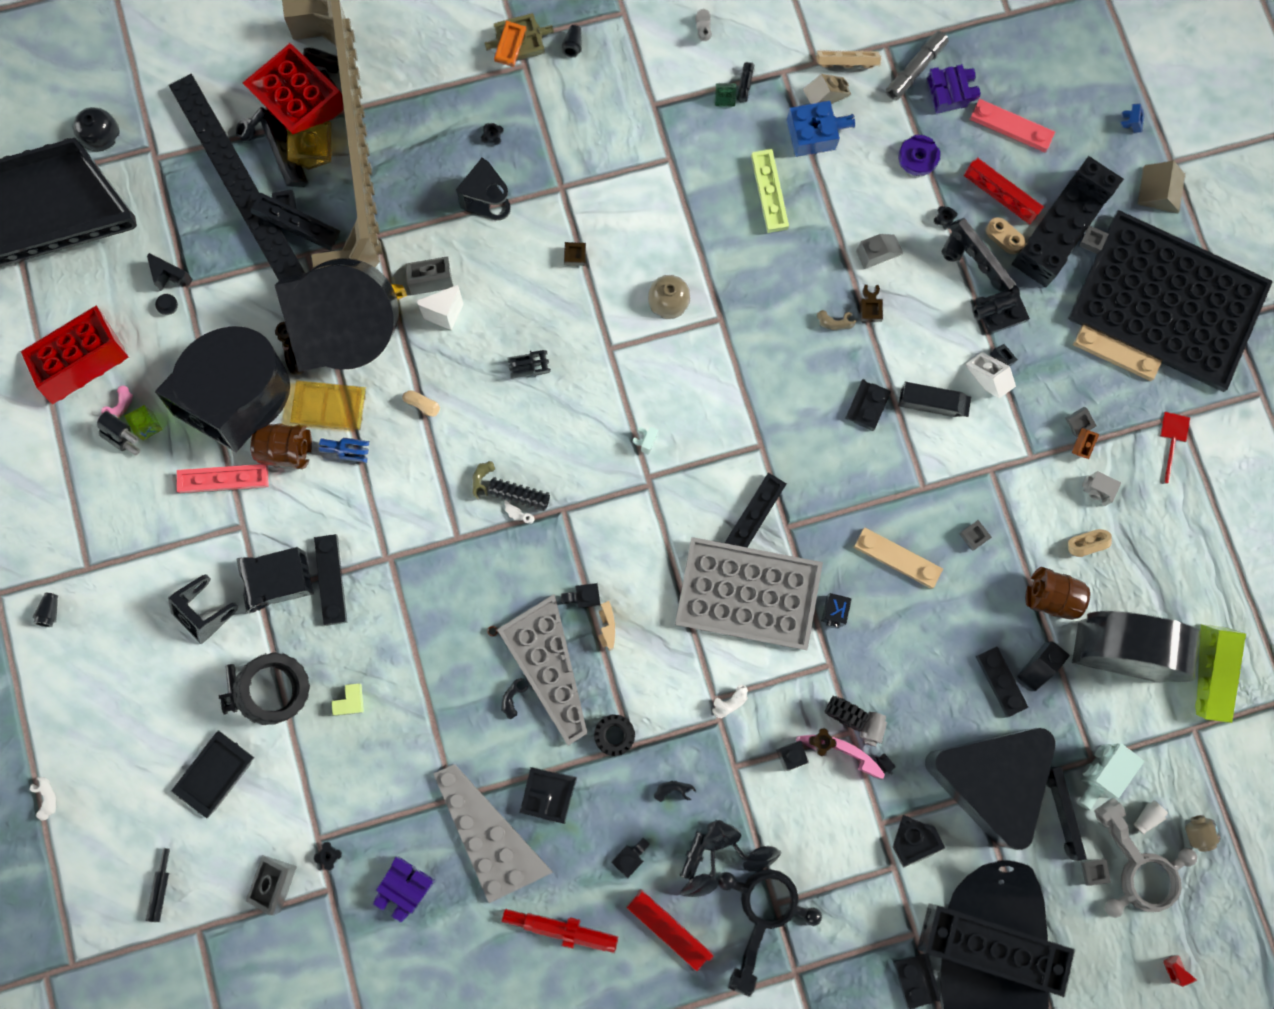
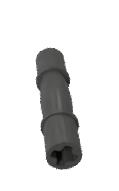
[886,31,949,101]

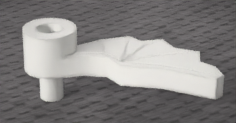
[505,500,534,524]

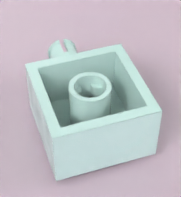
[1078,744,1144,811]

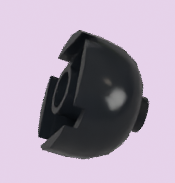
[73,107,120,152]

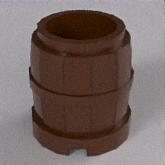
[250,423,312,470]
[1025,567,1090,620]

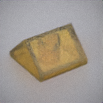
[287,121,331,170]

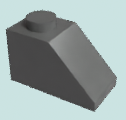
[856,234,903,269]

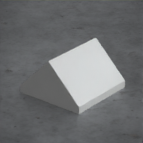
[417,285,464,330]

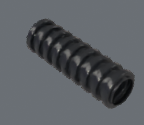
[488,477,550,511]

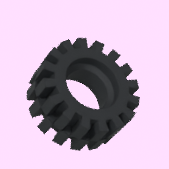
[824,695,869,732]
[594,714,635,756]

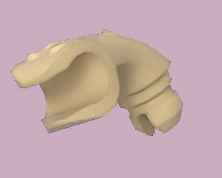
[402,390,440,417]

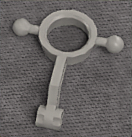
[1094,798,1197,918]

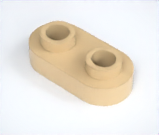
[986,218,1025,254]
[1068,529,1112,557]

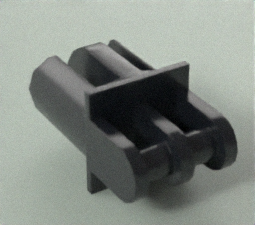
[507,350,551,379]

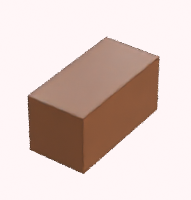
[1072,428,1099,459]

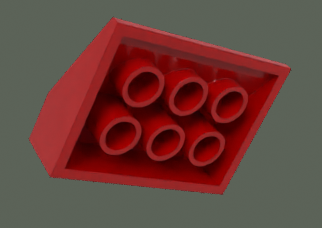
[243,43,344,134]
[21,305,129,405]

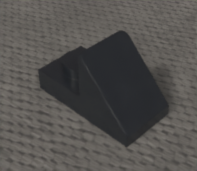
[147,253,193,291]

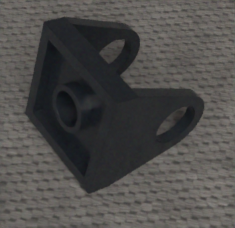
[456,157,511,221]
[168,574,238,644]

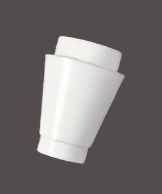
[1133,800,1168,834]

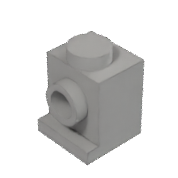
[1082,471,1121,506]

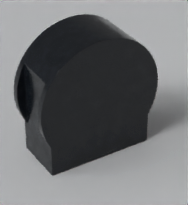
[274,258,399,372]
[155,326,290,453]
[1072,611,1201,683]

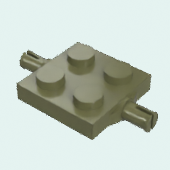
[484,13,554,61]

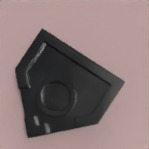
[892,815,945,868]

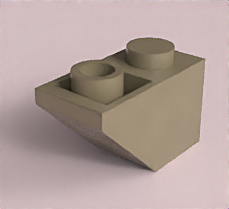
[803,74,851,104]

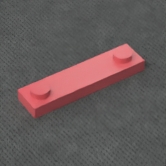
[970,99,1055,152]
[177,464,269,493]

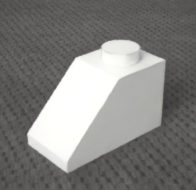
[966,352,1016,398]

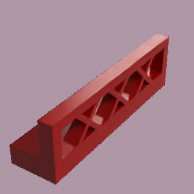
[963,157,1044,225]
[626,889,714,971]

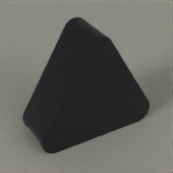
[925,728,1056,850]

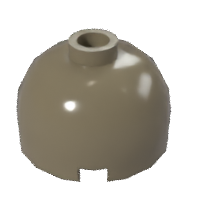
[648,275,690,319]

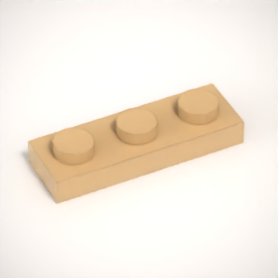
[816,50,881,68]

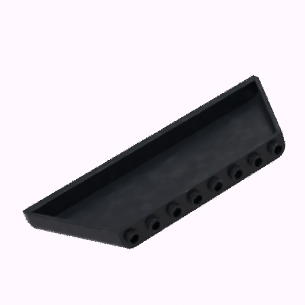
[0,137,137,267]

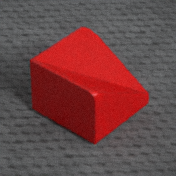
[1163,955,1197,987]

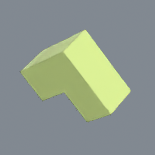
[332,683,364,716]

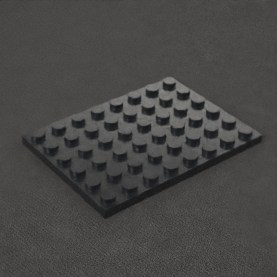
[1068,210,1273,392]

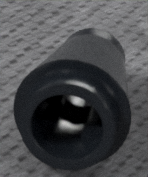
[561,25,582,57]
[33,592,58,627]

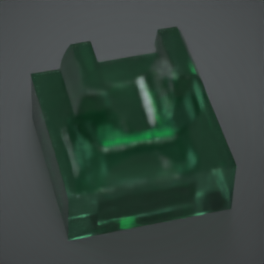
[714,83,737,107]

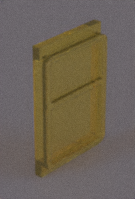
[290,380,366,430]

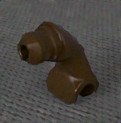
[282,338,304,375]

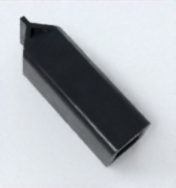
[898,381,971,417]

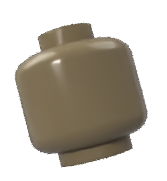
[1185,815,1221,852]

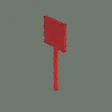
[1160,412,1190,484]

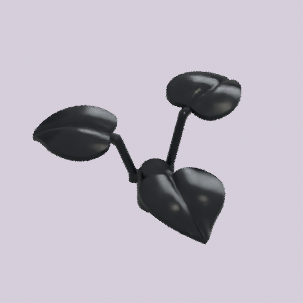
[680,820,782,897]

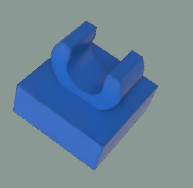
[1121,103,1144,133]

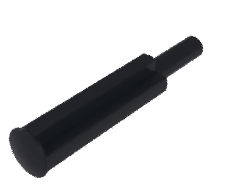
[145,848,170,923]

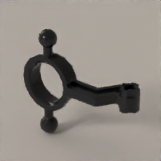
[718,869,822,997]

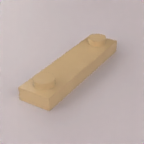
[1073,325,1162,381]
[853,527,943,589]

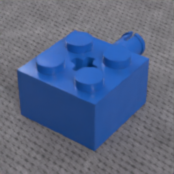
[786,101,855,157]

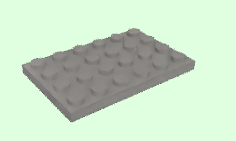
[675,537,823,650]

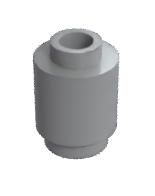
[860,711,887,747]

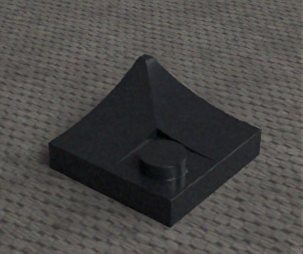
[520,767,578,824]

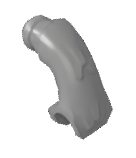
[695,9,712,41]

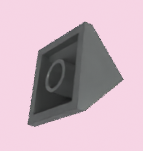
[406,256,453,295]
[246,855,297,916]

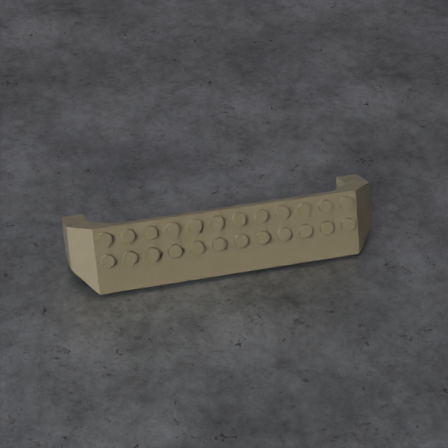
[282,0,382,268]

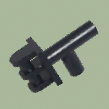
[218,664,252,715]

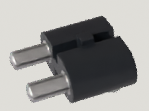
[97,411,140,455]

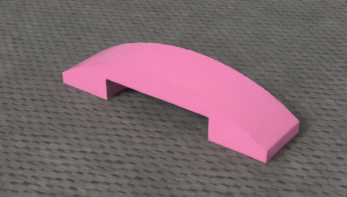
[796,735,885,779]

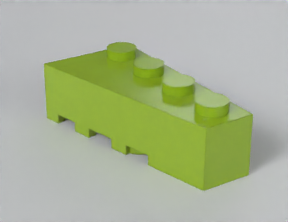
[1195,624,1246,723]

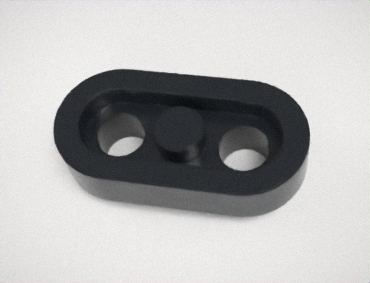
[303,47,339,73]

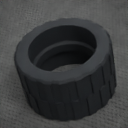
[233,652,310,725]

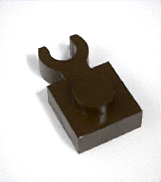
[860,284,883,322]

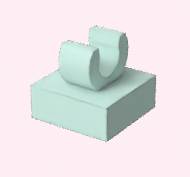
[633,427,658,455]

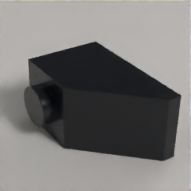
[1017,641,1070,691]

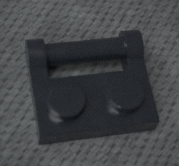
[975,285,1030,335]

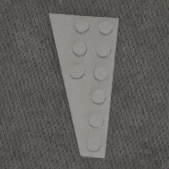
[497,594,588,746]
[434,764,553,903]

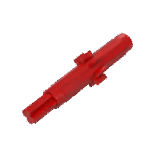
[502,909,619,953]

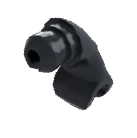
[501,678,528,720]
[654,780,696,802]

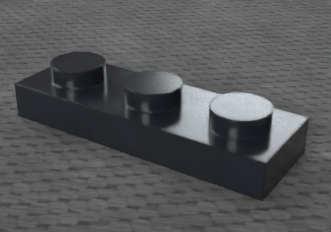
[975,646,1029,717]

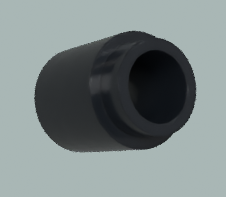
[941,233,965,262]

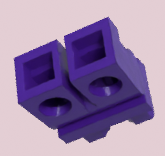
[927,64,981,114]
[373,856,436,922]

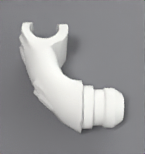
[712,685,748,718]
[30,777,56,821]

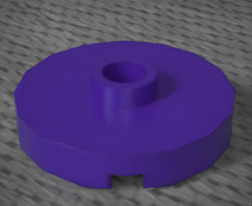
[898,135,940,176]

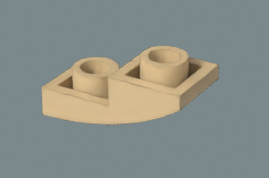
[598,601,615,651]

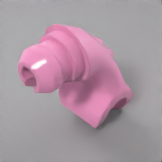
[101,386,133,418]

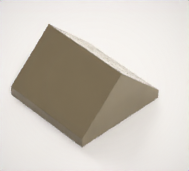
[1137,160,1185,213]

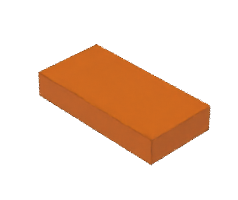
[494,21,526,67]

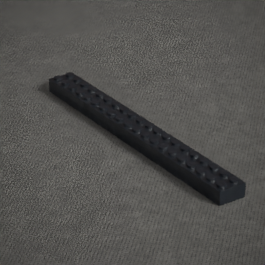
[168,73,305,281]

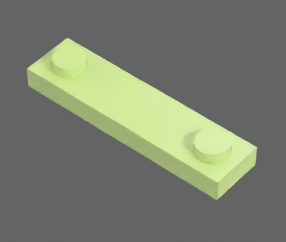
[751,149,789,233]

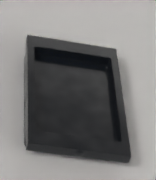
[171,730,255,819]

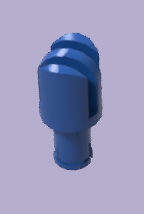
[319,437,370,463]

